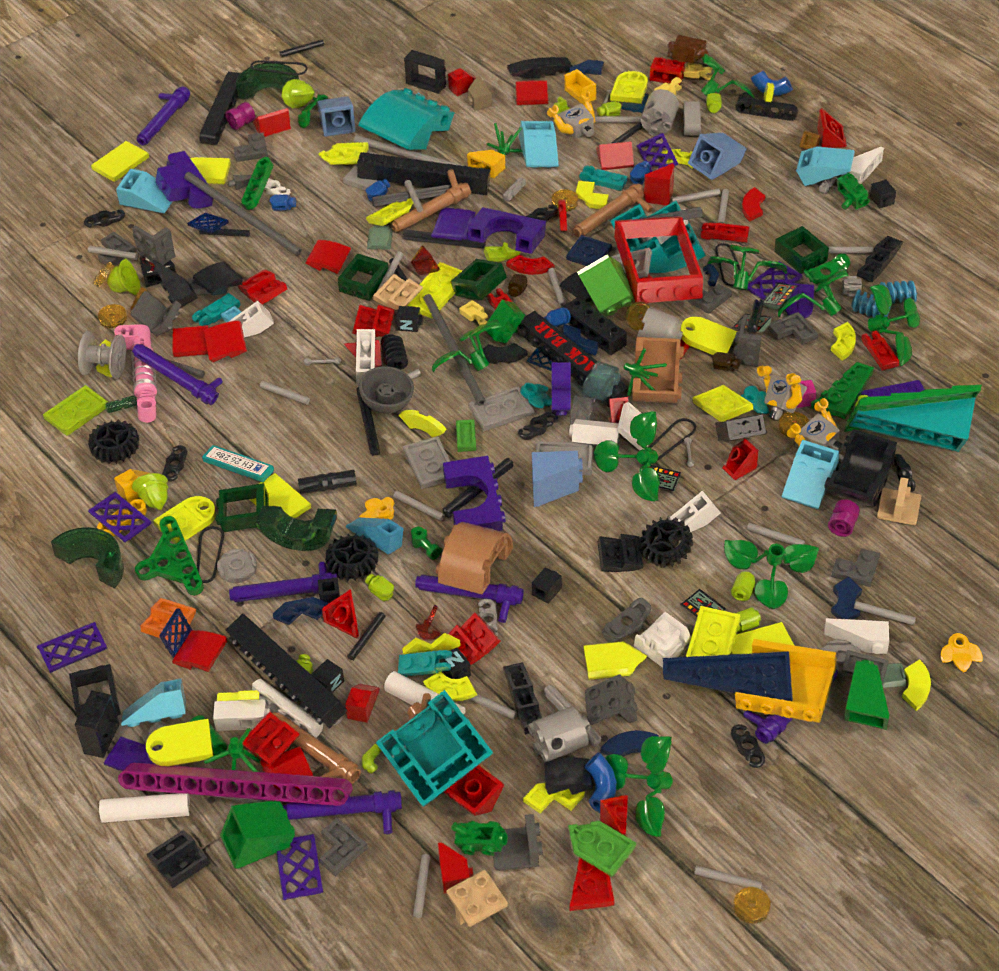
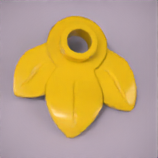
[359,497,395,520]
[941,633,983,673]

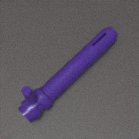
[137,86,190,146]
[132,344,223,405]
[229,562,337,602]
[415,574,524,623]
[744,669,838,744]
[283,790,402,834]

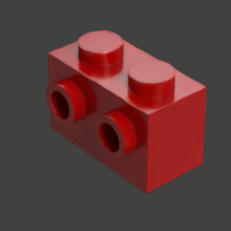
[650,57,685,85]

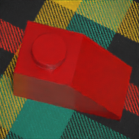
[448,68,476,96]
[345,683,380,723]
[438,842,474,893]

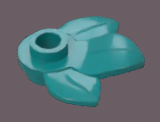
[520,383,552,408]
[741,386,770,414]

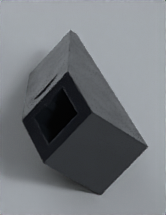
[152,260,198,308]

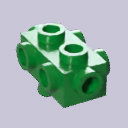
[837,173,870,210]
[451,821,508,856]

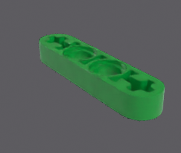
[241,157,274,210]

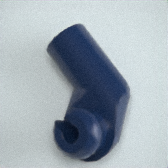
[703,264,719,287]

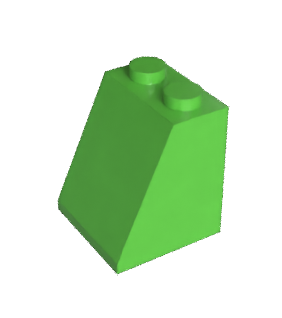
[577,255,634,316]

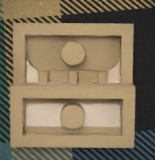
[373,274,423,310]

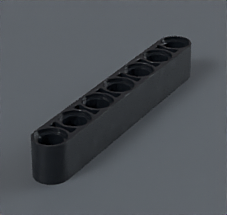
[200,72,245,145]

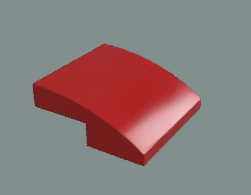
[305,240,351,274]
[237,269,288,305]
[352,305,395,337]
[204,320,247,363]
[448,613,501,665]
[172,630,227,672]
[242,712,300,766]
[260,746,313,791]

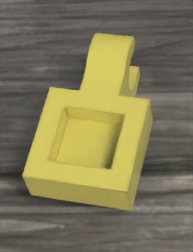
[684,63,712,80]
[654,77,682,95]
[459,300,488,325]

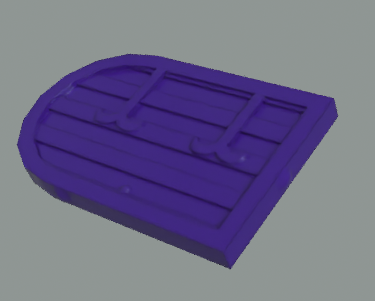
[785,282,814,319]
[104,736,158,777]

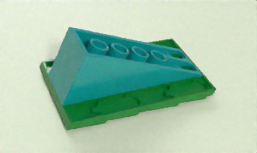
[844,385,982,452]

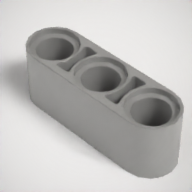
[683,101,701,136]

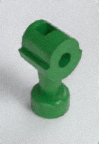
[411,526,442,560]

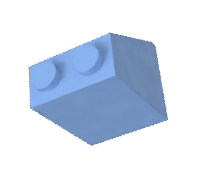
[317,96,356,137]
[688,133,747,180]
[532,451,583,507]

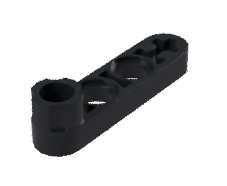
[735,92,798,121]

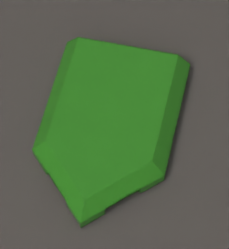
[568,821,636,876]

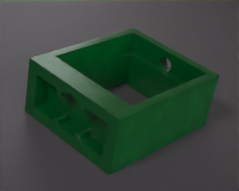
[774,226,829,274]
[338,253,388,301]
[451,259,507,301]
[216,483,269,532]

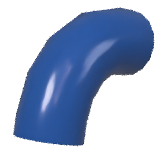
[750,71,793,96]
[585,752,617,813]

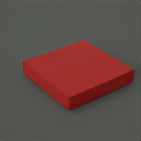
[516,80,548,105]
[173,325,209,357]

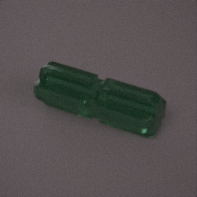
[106,395,137,413]

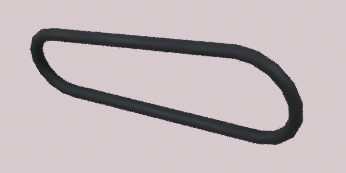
[250,60,308,76]
[715,243,741,287]
[649,418,697,461]
[197,526,224,583]

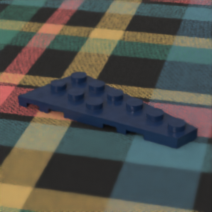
[663,652,793,702]

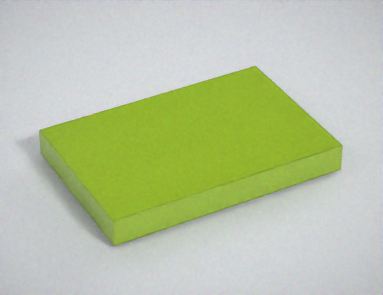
[43,385,110,436]

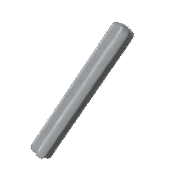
[544,685,601,747]

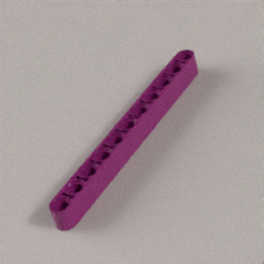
[118,763,353,806]

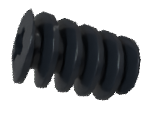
[380,334,408,370]

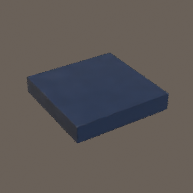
[566,235,612,266]

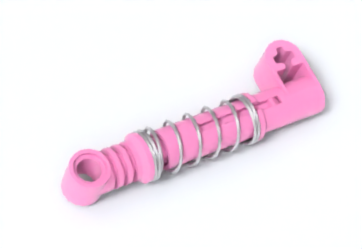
[114,324,157,423]

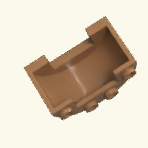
[632,337,684,403]
[436,522,513,594]

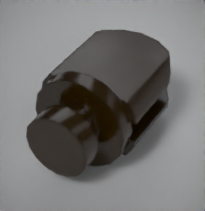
[508,274,527,297]
[712,352,741,371]

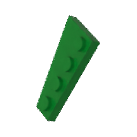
[811,362,874,419]

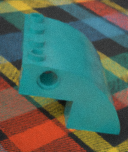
[358,88,455,150]
[610,201,706,273]
[376,690,494,807]

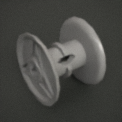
[78,331,126,379]

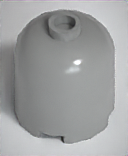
[637,307,683,339]

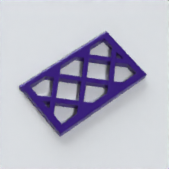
[637,133,678,172]
[747,261,803,300]
[88,492,152,543]
[37,622,108,673]
[277,834,323,900]

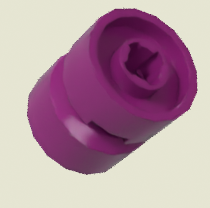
[225,102,256,130]
[828,500,860,537]

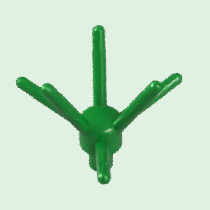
[487,123,522,157]
[624,348,667,396]
[204,728,261,784]

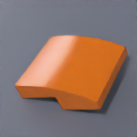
[141,598,196,643]

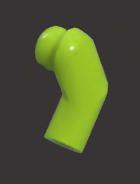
[362,744,382,774]

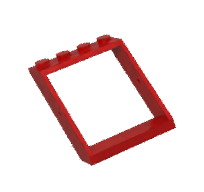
[615,216,703,304]

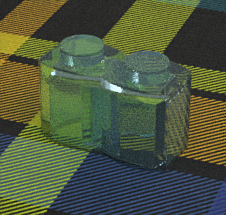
[583,361,621,401]

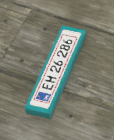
[202,445,274,483]

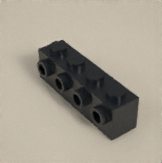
[562,297,627,355]

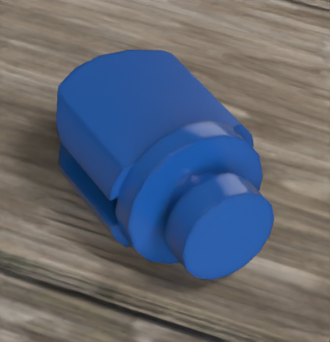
[630,161,651,184]
[366,179,390,202]
[270,194,296,211]
[544,308,571,327]

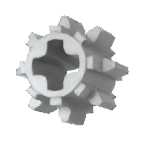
[842,276,862,297]

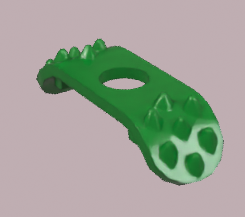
[298,94,329,128]
[804,253,850,284]

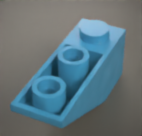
[346,517,403,555]

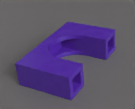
[467,207,546,254]
[443,456,506,531]

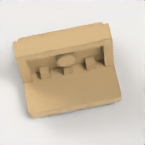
[877,478,921,525]
[447,870,508,927]

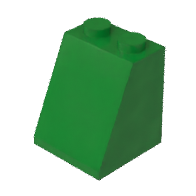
[844,660,889,730]
[220,801,295,869]

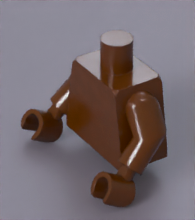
[667,35,714,66]

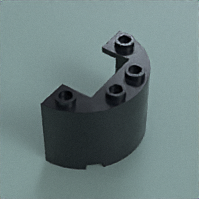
[824,429,897,507]

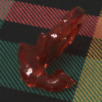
[416,605,441,640]

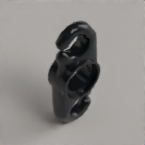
[525,205,559,222]
[84,210,125,228]
[518,412,559,440]
[162,445,188,481]
[894,454,916,492]
[731,724,765,768]

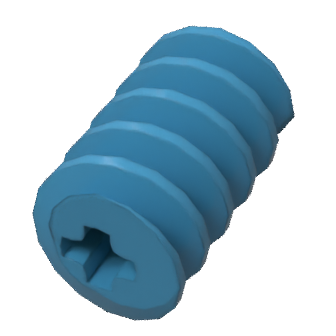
[879,280,917,304]
[851,289,891,317]

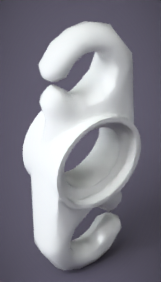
[264,178,290,196]

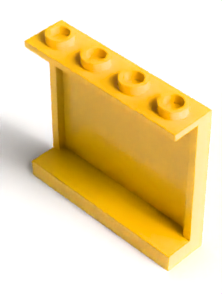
[735,639,837,723]

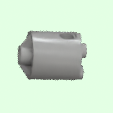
[640,89,679,136]
[527,706,591,762]

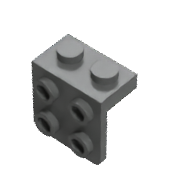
[132,226,176,265]
[131,291,181,337]
[734,315,762,367]
[585,674,638,725]
[493,814,543,871]

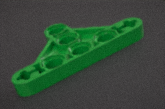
[135,516,204,596]

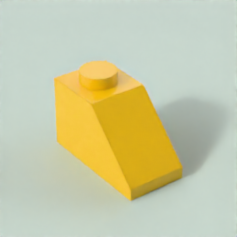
[467,150,506,178]
[114,469,149,503]

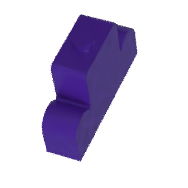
[155,151,214,209]
[552,362,571,416]

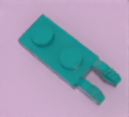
[579,165,628,191]
[192,293,241,326]
[398,650,452,677]

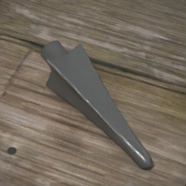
[227,174,271,190]

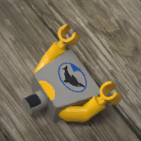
[547,91,595,138]
[757,366,807,421]
[787,398,844,454]

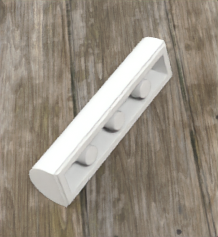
[384,671,465,714]
[252,679,323,738]
[99,793,190,823]

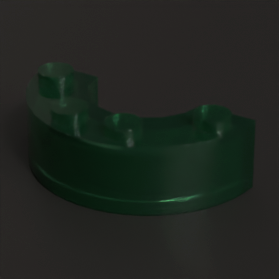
[236,63,299,99]
[256,506,337,551]
[51,527,124,589]

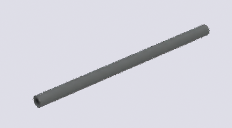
[184,172,302,256]
[423,294,486,406]

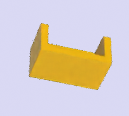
[565,69,596,105]

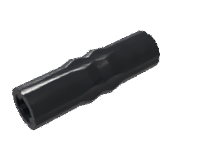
[298,469,357,494]

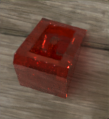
[411,245,440,275]

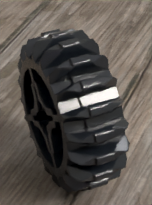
[88,419,140,464]
[640,516,693,568]
[325,533,379,582]

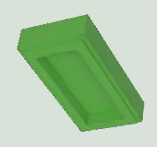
[456,419,476,452]

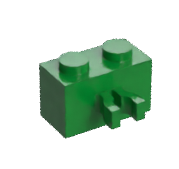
[486,299,525,344]

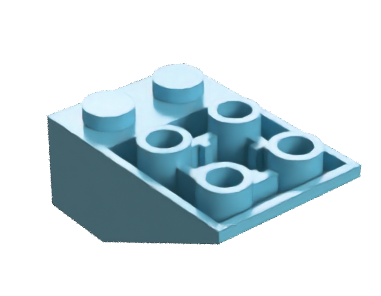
[518,121,559,168]
[796,147,855,186]
[116,169,173,213]
[782,439,839,509]
[121,678,186,727]

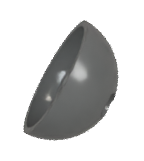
[359,366,414,414]

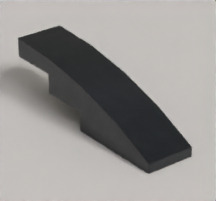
[507,57,572,79]
[857,236,903,282]
[503,662,542,735]

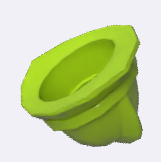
[281,79,315,108]
[107,258,141,295]
[132,473,168,510]

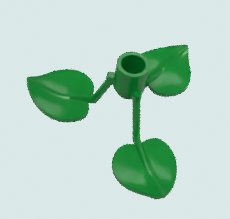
[701,53,755,99]
[707,245,787,290]
[778,268,849,318]
[868,285,920,367]
[432,319,501,373]
[593,411,660,501]
[724,540,819,609]
[605,736,673,837]

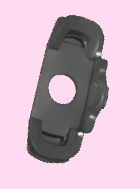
[602,598,651,642]

